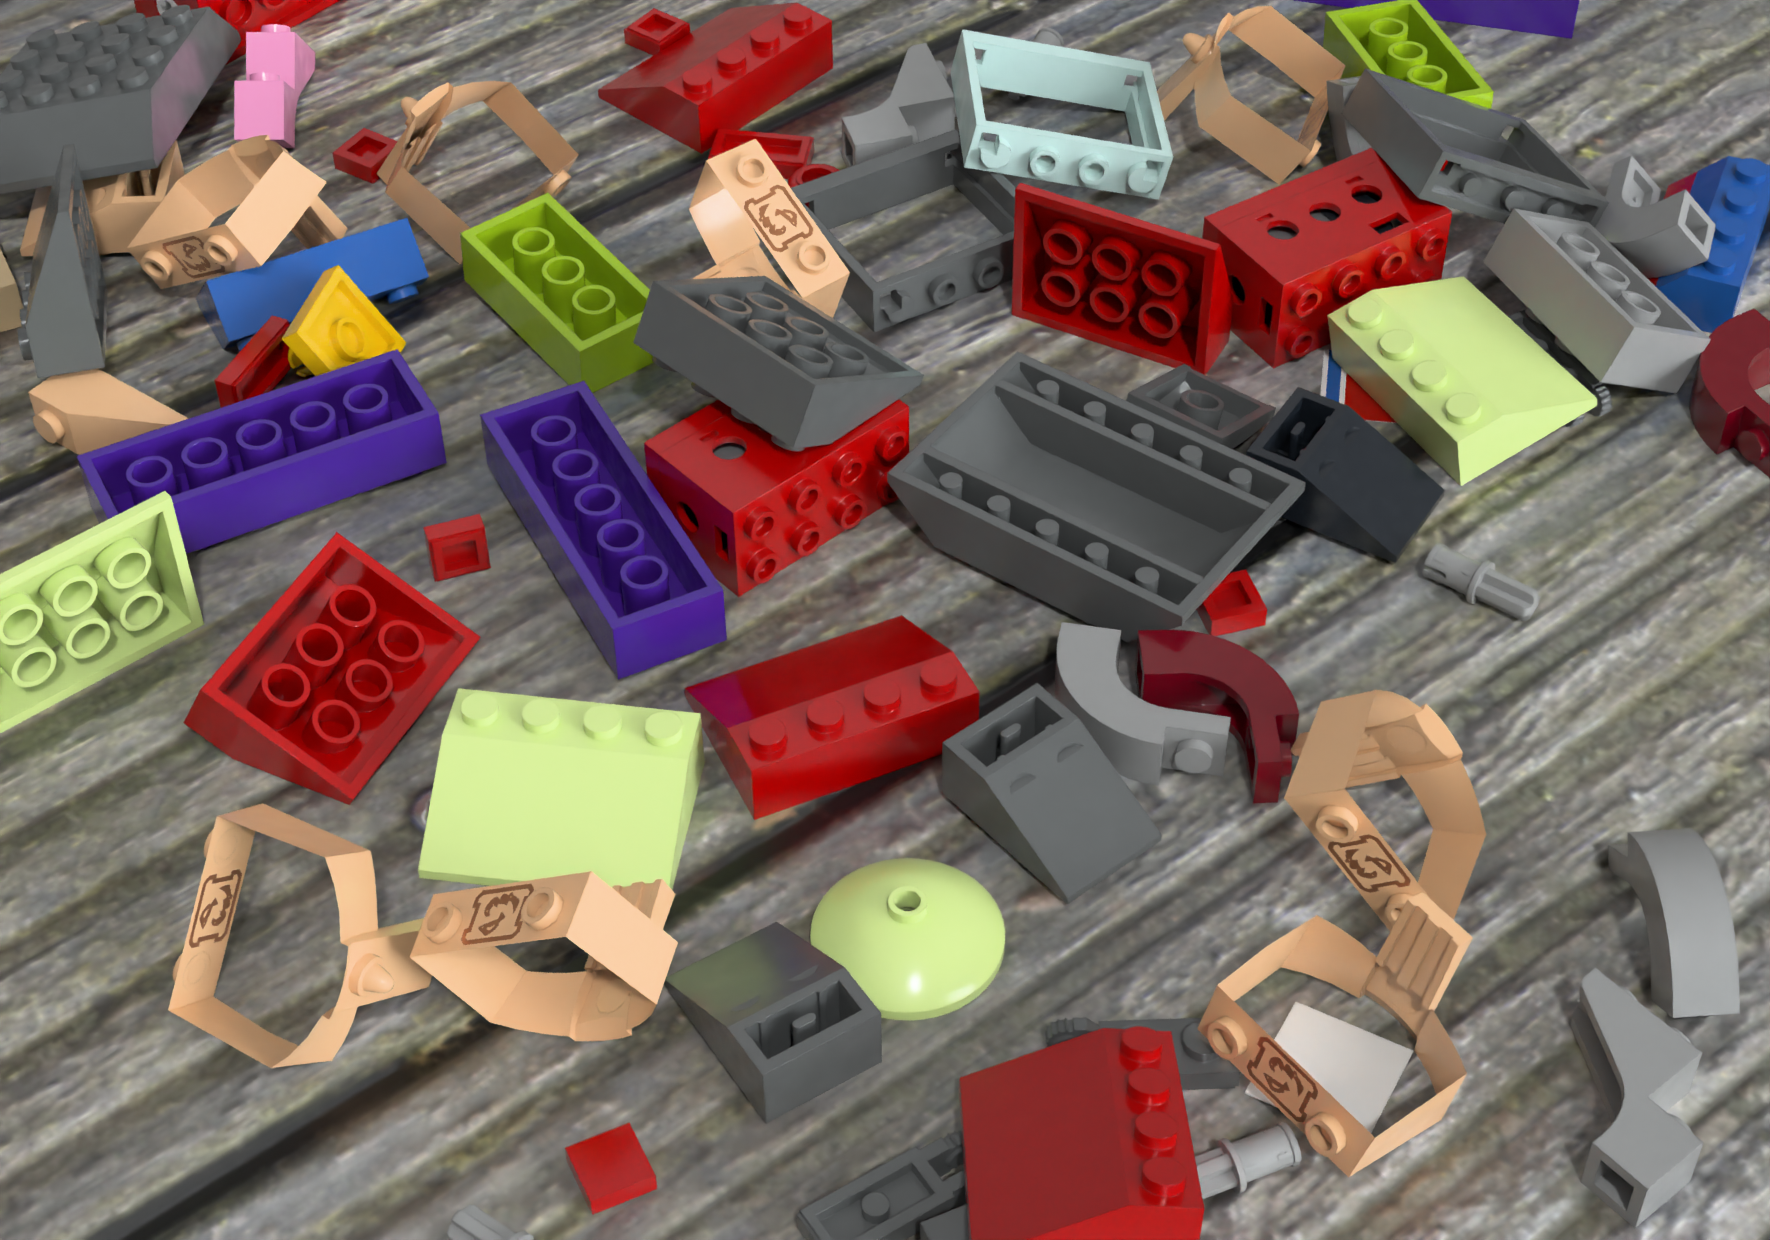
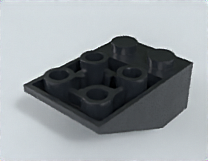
[1246,387,1445,563]

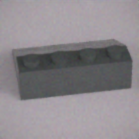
[17,144,108,378]
[633,276,924,451]

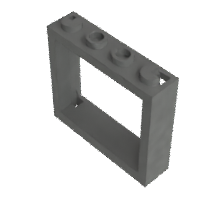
[1341,68,1609,228]
[791,129,1016,332]

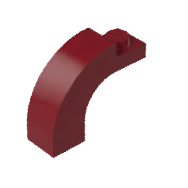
[1689,309,1770,478]
[1135,630,1299,804]

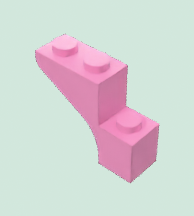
[234,24,315,148]

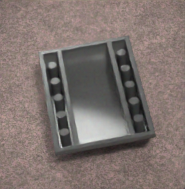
[0,5,242,194]
[887,351,1306,642]

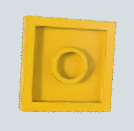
[282,265,406,377]

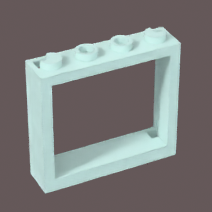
[950,30,1173,200]

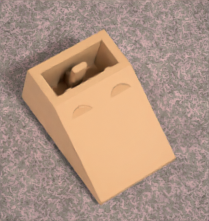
[20,140,185,256]

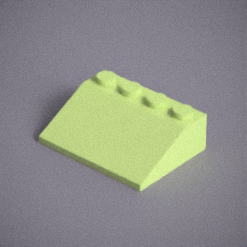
[1327,276,1597,486]
[0,491,204,733]
[418,688,705,889]

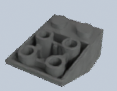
[942,683,1162,904]
[664,922,882,1123]

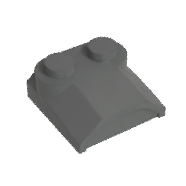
[1126,364,1276,449]

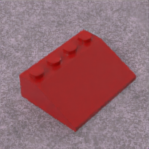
[598,2,833,154]
[1012,183,1233,375]
[183,532,481,805]
[684,615,980,820]
[958,1026,1205,1240]

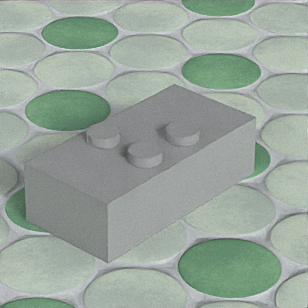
[1483,208,1711,393]

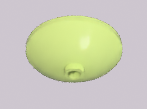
[810,858,1005,1021]

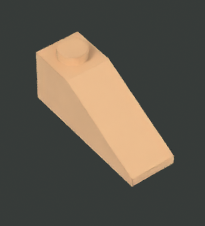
[28,368,189,455]

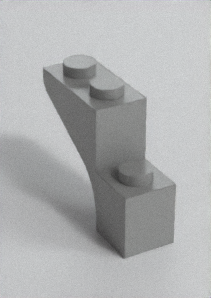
[841,43,957,168]
[1571,968,1704,1228]

